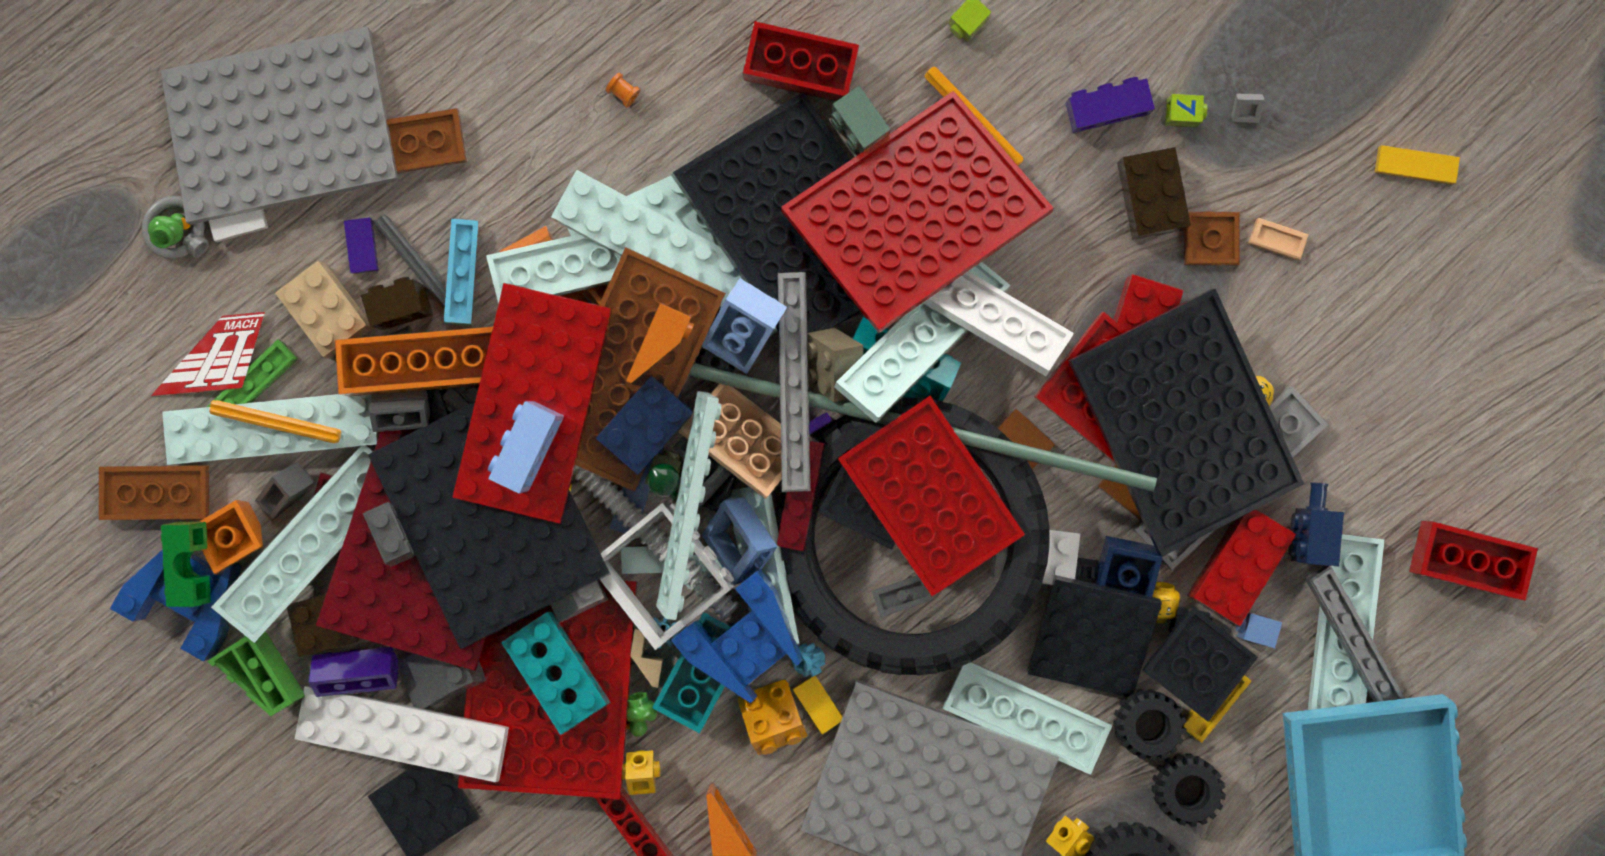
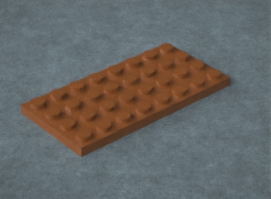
[575,247,726,492]

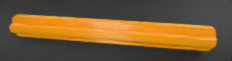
[924,66,1024,166]
[209,400,341,443]

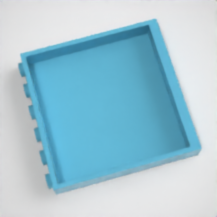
[1283,694,1467,856]

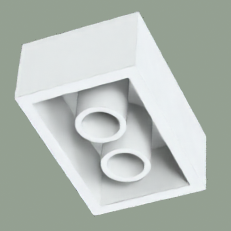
[990,530,1080,585]

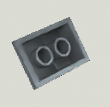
[398,653,487,709]

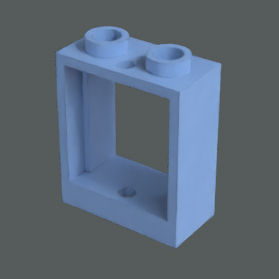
[702,497,778,585]

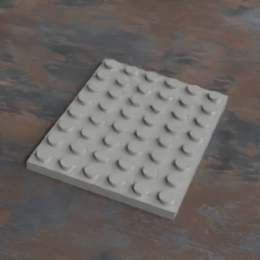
[160,27,399,225]
[800,680,1059,856]

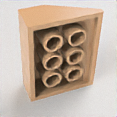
[679,384,782,499]

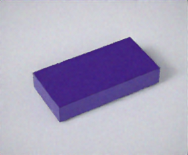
[344,217,379,274]
[809,412,831,435]

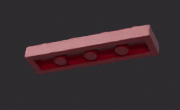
[777,441,825,551]

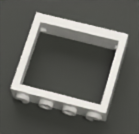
[600,501,735,650]

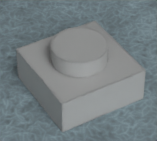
[1231,94,1265,123]

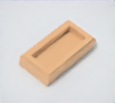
[1248,218,1309,261]

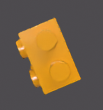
[738,680,808,755]

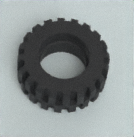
[1084,822,1180,856]

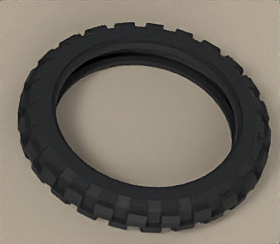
[775,397,1050,676]

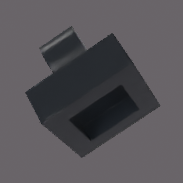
[1075,558,1099,584]

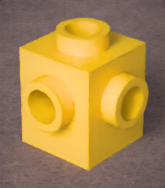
[622,750,661,795]
[1046,816,1095,856]

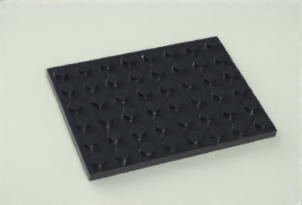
[671,92,860,333]
[1068,288,1304,557]
[368,401,611,650]

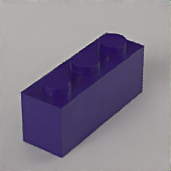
[1065,77,1155,133]
[309,647,399,697]

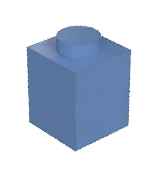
[1236,613,1282,648]

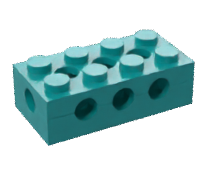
[853,317,961,401]
[501,612,611,735]

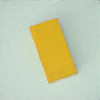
[793,675,843,734]

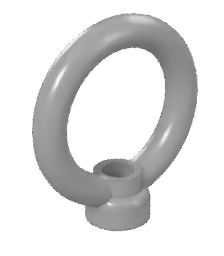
[142,196,209,259]

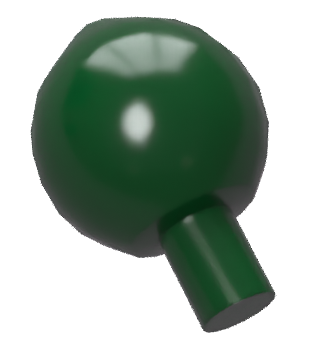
[647,463,680,503]

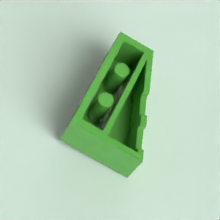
[207,631,305,716]

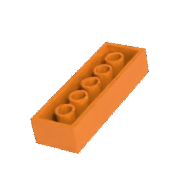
[335,327,493,396]

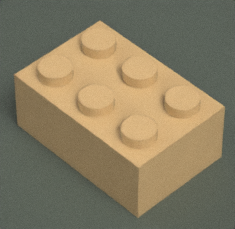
[275,261,374,359]

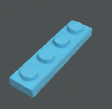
[444,218,478,326]

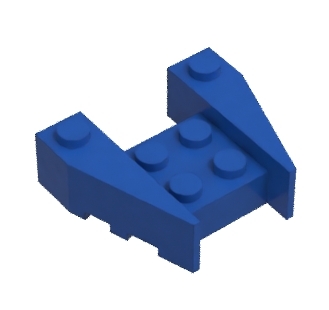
[110,550,242,662]
[671,569,803,703]

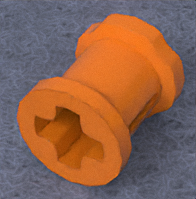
[605,72,641,108]

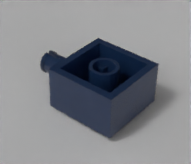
[1288,482,1344,567]
[1095,536,1163,597]

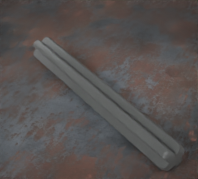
[375,215,446,311]

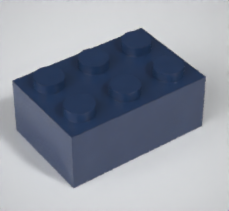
[596,375,693,475]

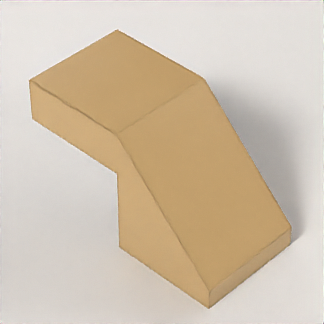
[630,627,664,688]

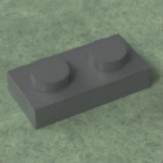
[872,575,933,617]

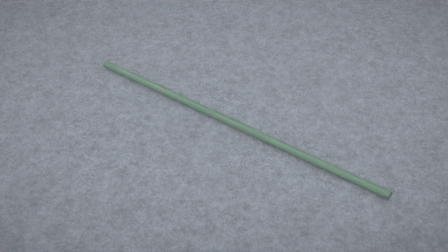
[688,363,1157,492]

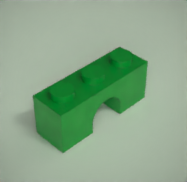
[161,522,211,607]

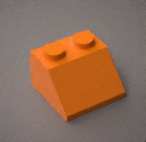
[199,500,263,574]

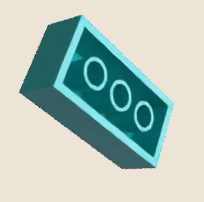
[652,610,733,734]

